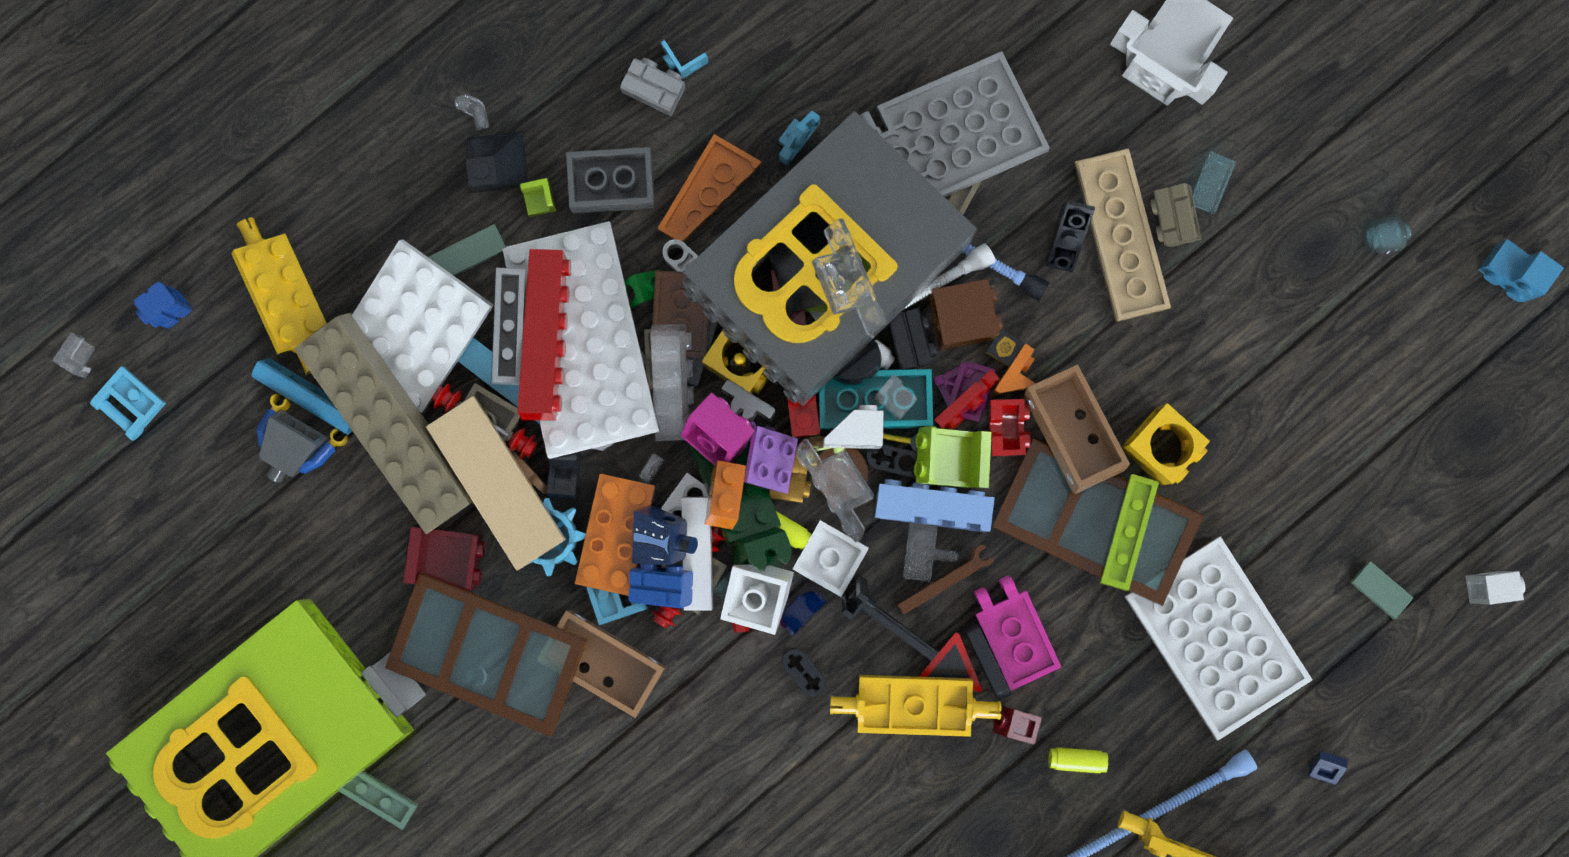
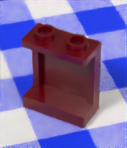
[403,527,486,591]

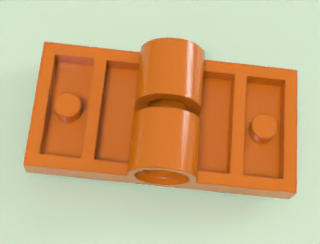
[575,474,655,596]

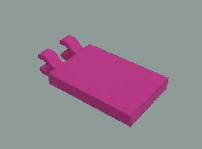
[973,575,1061,691]

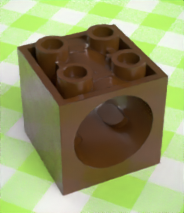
[928,279,1003,351]

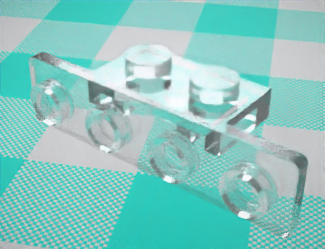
[812,218,887,335]
[796,439,874,543]

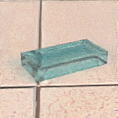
[1192,152,1236,214]

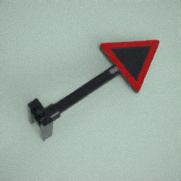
[842,575,982,692]

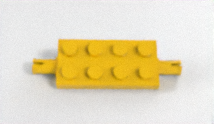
[231,217,327,375]
[830,675,1001,736]
[1118,810,1216,857]

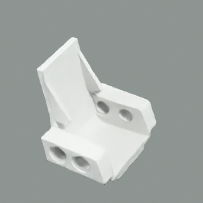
[1110,0,1233,106]

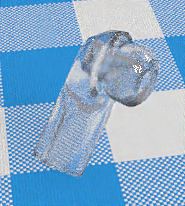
[455,94,490,130]

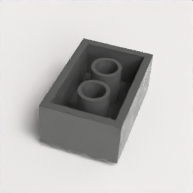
[566,147,655,214]

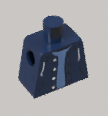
[632,505,698,565]

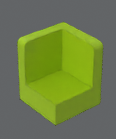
[520,178,556,217]

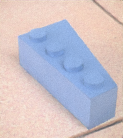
[874,479,994,532]

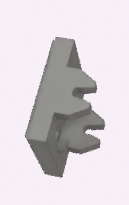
[722,380,775,422]

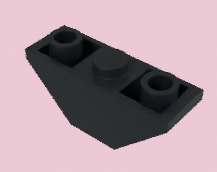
[1046,200,1095,273]

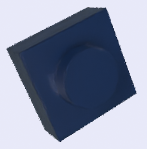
[1309,751,1347,785]

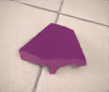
[933,362,997,424]

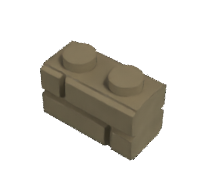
[1151,183,1202,247]

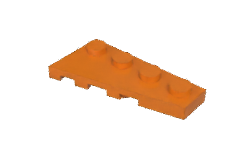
[657,134,762,242]

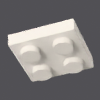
[793,521,869,597]

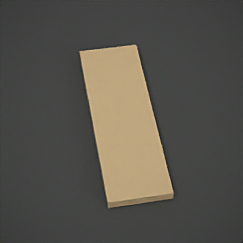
[1074,148,1171,322]
[426,396,566,571]

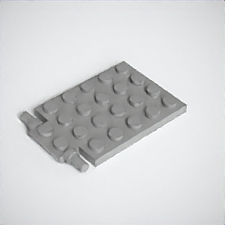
[860,51,1050,197]

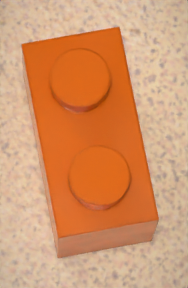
[704,460,746,530]

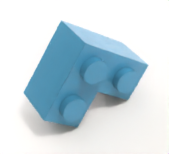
[1478,239,1564,302]

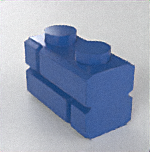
[134,282,192,329]
[629,564,693,608]

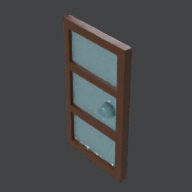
[992,437,1204,607]
[385,573,587,737]

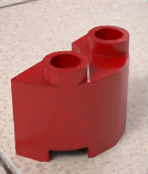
[988,399,1030,456]

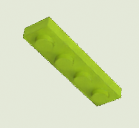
[1100,474,1159,591]

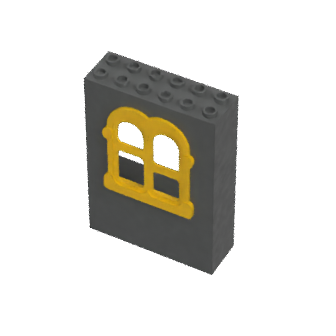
[683,111,977,406]

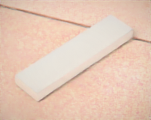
[681,497,713,610]

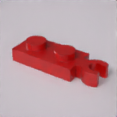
[934,369,1001,430]

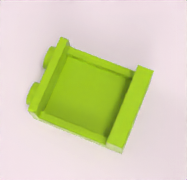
[914,426,991,489]

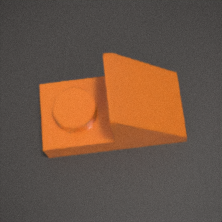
[992,343,1036,395]

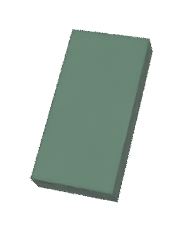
[1350,561,1413,619]

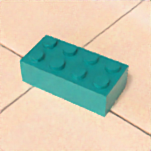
[818,369,933,430]

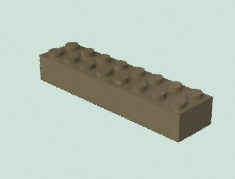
[294,313,473,534]

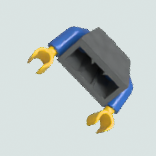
[256,394,348,483]

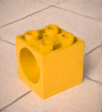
[702,328,767,394]
[1121,403,1210,486]

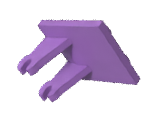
[744,420,798,494]

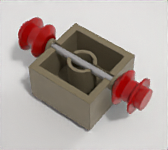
[432,383,538,460]

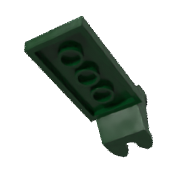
[688,442,792,572]

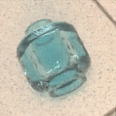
[1366,216,1411,254]

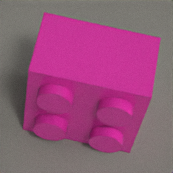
[680,393,755,466]

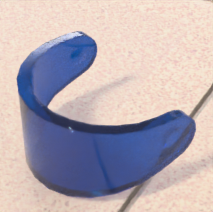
[780,591,826,637]

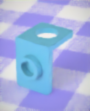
[661,40,708,79]

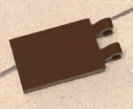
[895,545,994,614]

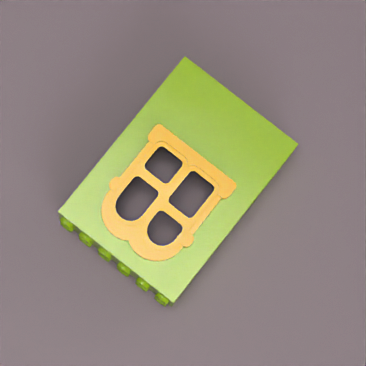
[106,599,414,857]

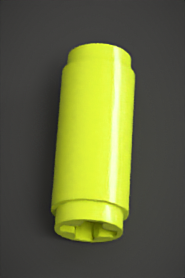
[776,511,812,550]
[1048,747,1108,773]

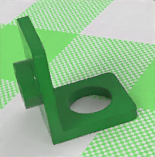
[624,269,663,309]

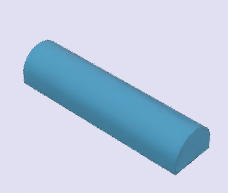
[252,358,352,435]

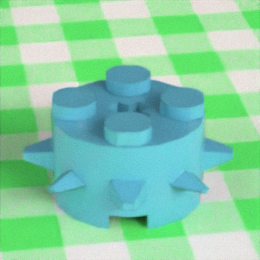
[529,498,586,576]

